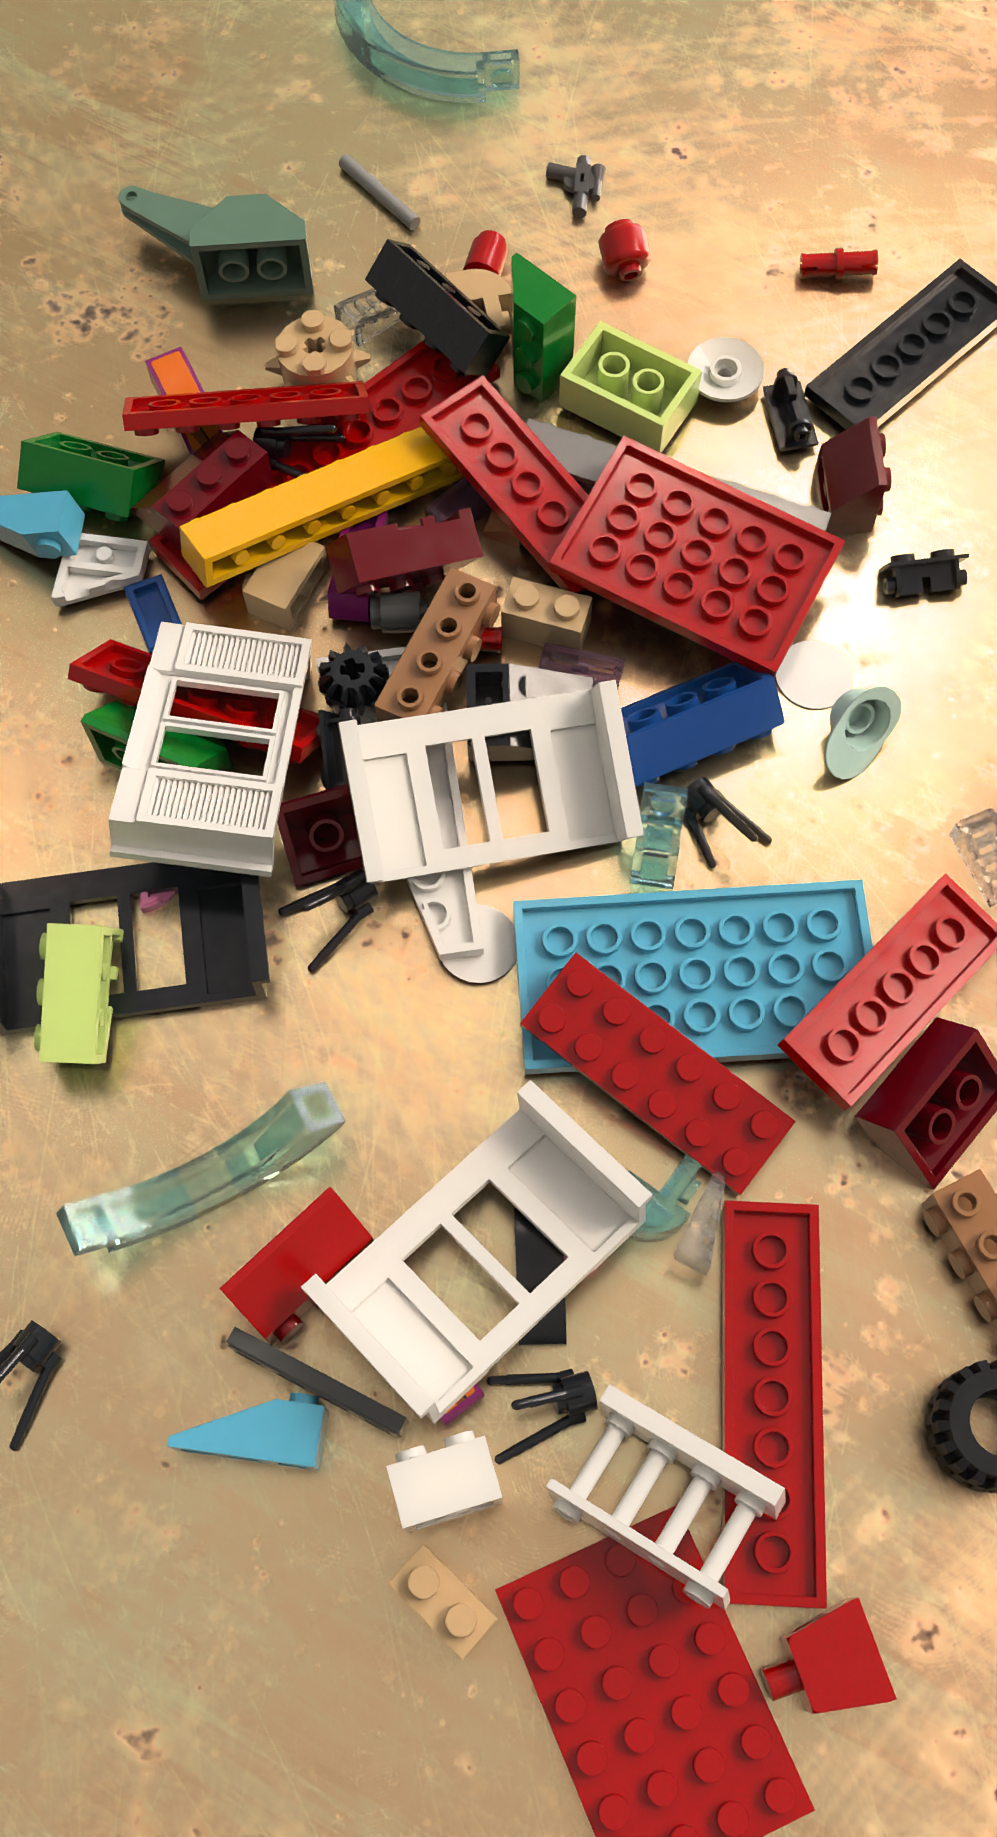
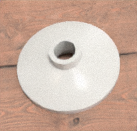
[688,337,765,402]

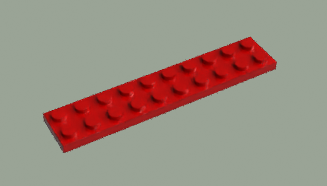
[148,340,500,600]

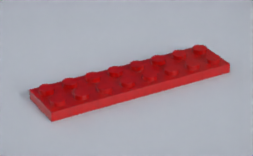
[722,1200,827,1609]

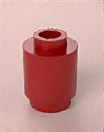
[463,230,508,276]

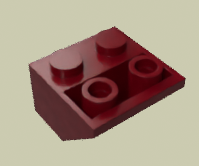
[815,417,892,534]

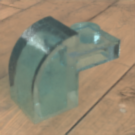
[630,782,688,889]
[627,1154,702,1243]

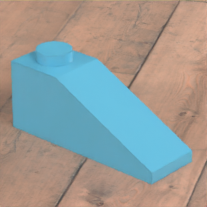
[0,490,85,559]
[167,1393,329,1471]

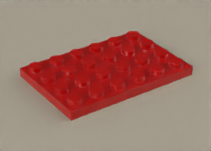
[548,436,845,677]
[495,1505,815,1837]

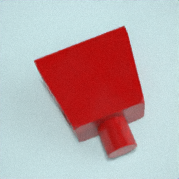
[761,1597,897,1714]

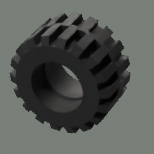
[925,1360,997,1493]

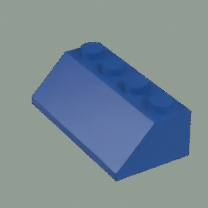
[621,661,786,787]

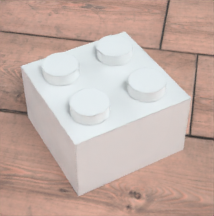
[386,1431,503,1533]

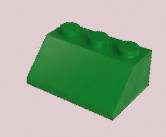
[511,253,576,403]
[17,432,165,521]
[80,700,233,772]

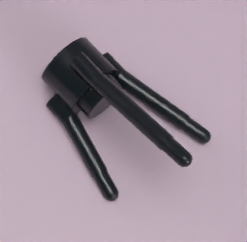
[253,425,345,478]
[680,777,772,869]
[278,868,379,972]
[0,1320,62,1451]
[487,1369,598,1464]

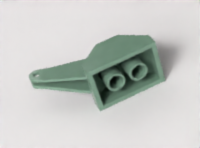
[118,186,314,301]

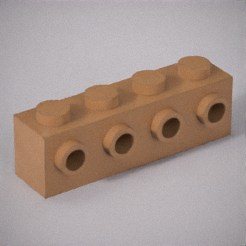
[374,567,501,722]
[922,1169,997,1329]

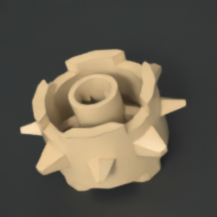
[265,310,371,386]

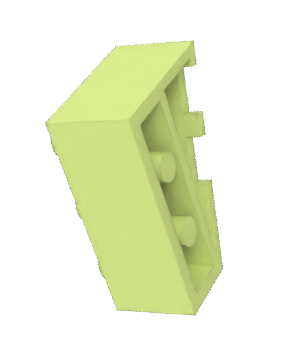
[34,923,124,1064]

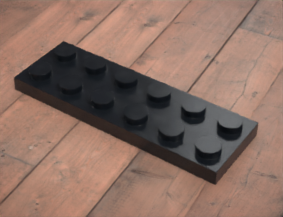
[804,259,997,430]

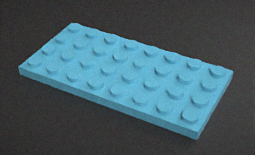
[513,879,873,1075]

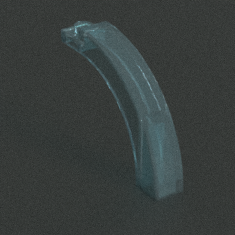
[333,0,520,103]
[56,1082,346,1256]

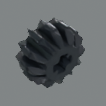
[318,643,390,716]

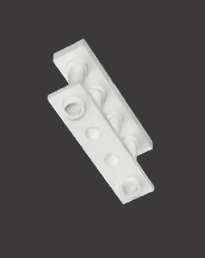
[546,1384,786,1610]

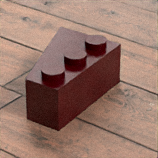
[325,508,483,598]

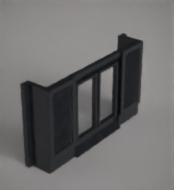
[0,862,271,1036]

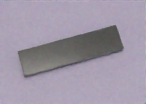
[226,1327,409,1439]

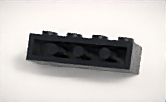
[365,239,510,377]

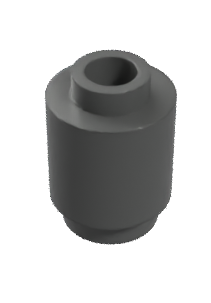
[370,591,429,634]

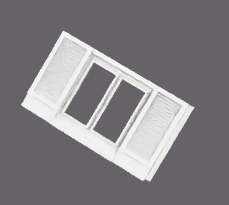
[108,622,312,877]
[338,680,644,884]
[301,1080,653,1424]

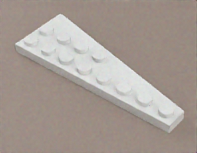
[316,646,484,961]

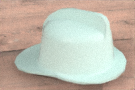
[824,686,902,779]

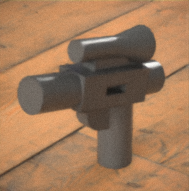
[546,155,606,218]

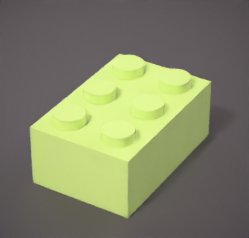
[559,321,702,453]

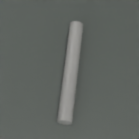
[339,154,421,230]

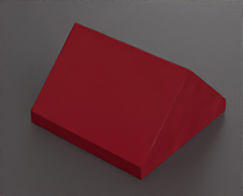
[277,783,363,887]

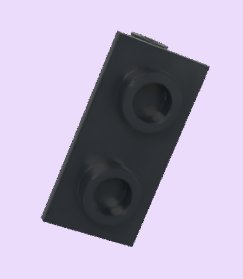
[762,368,819,451]
[878,549,969,598]
[316,708,361,790]

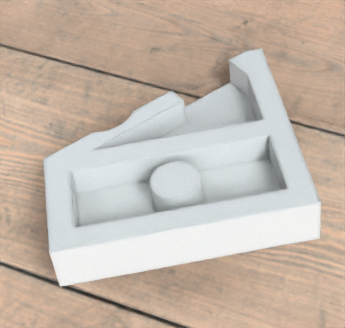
[51,533,151,607]

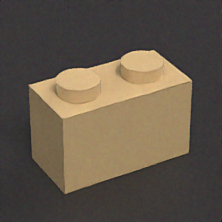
[242,542,329,631]
[501,577,593,656]
[388,1544,498,1660]

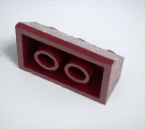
[131,430,273,551]
[855,1017,997,1190]

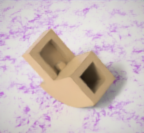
[446,269,511,352]

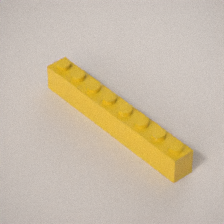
[179,427,465,588]

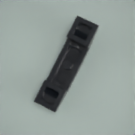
[514,1206,567,1347]

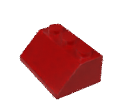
[219,1187,374,1346]

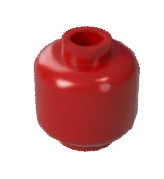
[598,219,651,281]

